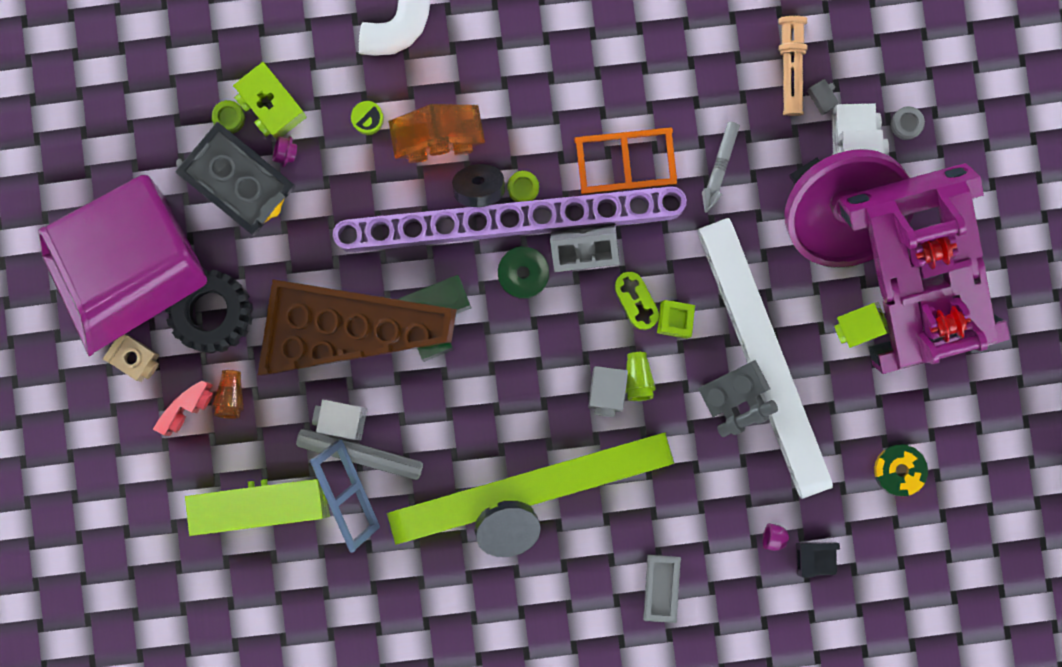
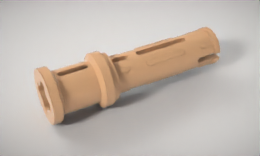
[778,16,808,116]

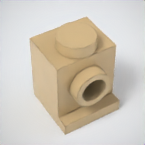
[103,334,160,382]

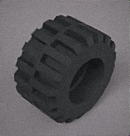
[165,269,253,353]

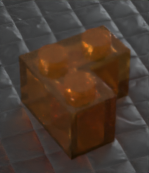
[388,104,485,163]

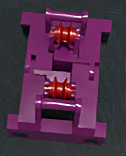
[838,163,1010,374]

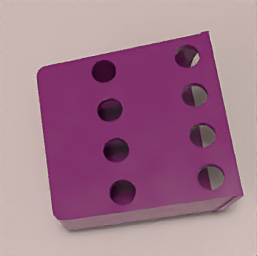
[38,175,207,356]

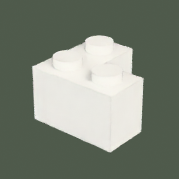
[831,103,889,156]

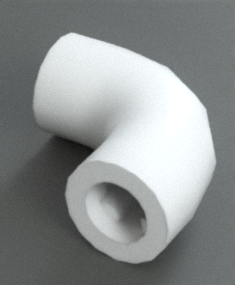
[359,0,431,56]

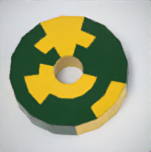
[874,445,928,496]

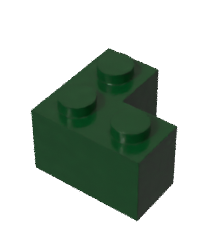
[397,275,472,362]

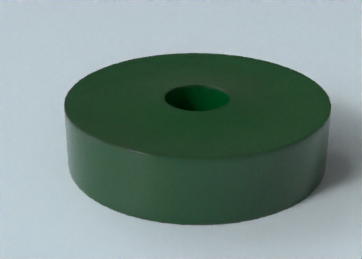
[498,246,549,299]

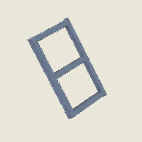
[310,439,380,552]

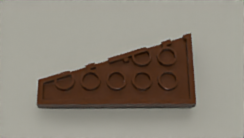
[258,279,457,376]

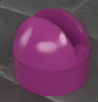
[762,523,789,551]

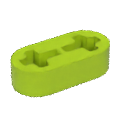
[614,272,659,331]

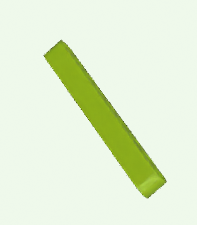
[386,432,675,545]

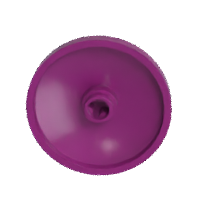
[784,149,914,267]

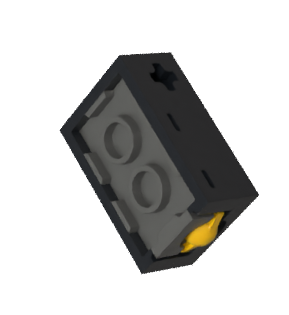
[175,121,296,236]

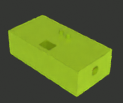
[185,479,330,536]

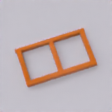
[574,127,677,195]

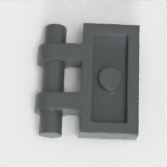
[698,360,778,437]

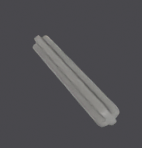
[296,428,423,480]

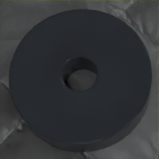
[452,164,505,207]

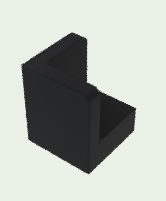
[796,542,840,577]

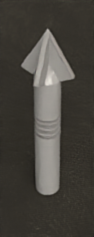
[702,122,740,213]

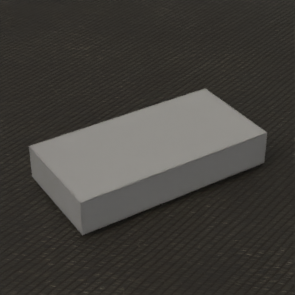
[643,555,681,623]

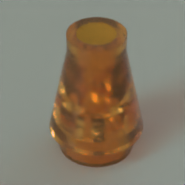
[212,370,244,419]

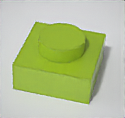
[657,300,695,339]

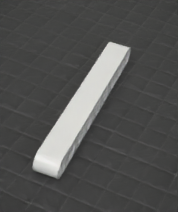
[698,218,833,499]

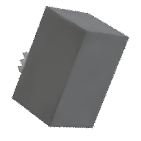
[807,79,840,115]

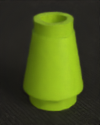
[625,352,656,401]

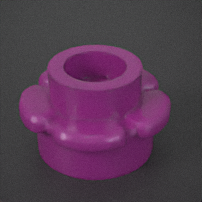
[272,136,297,167]

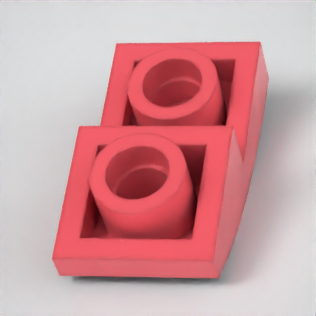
[153,381,213,436]

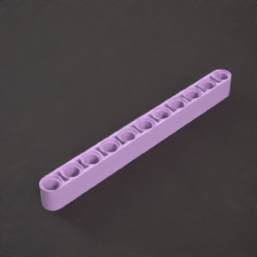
[333,187,687,252]

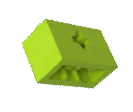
[233,62,307,140]
[835,302,889,348]

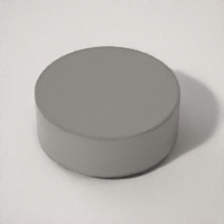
[891,106,925,140]

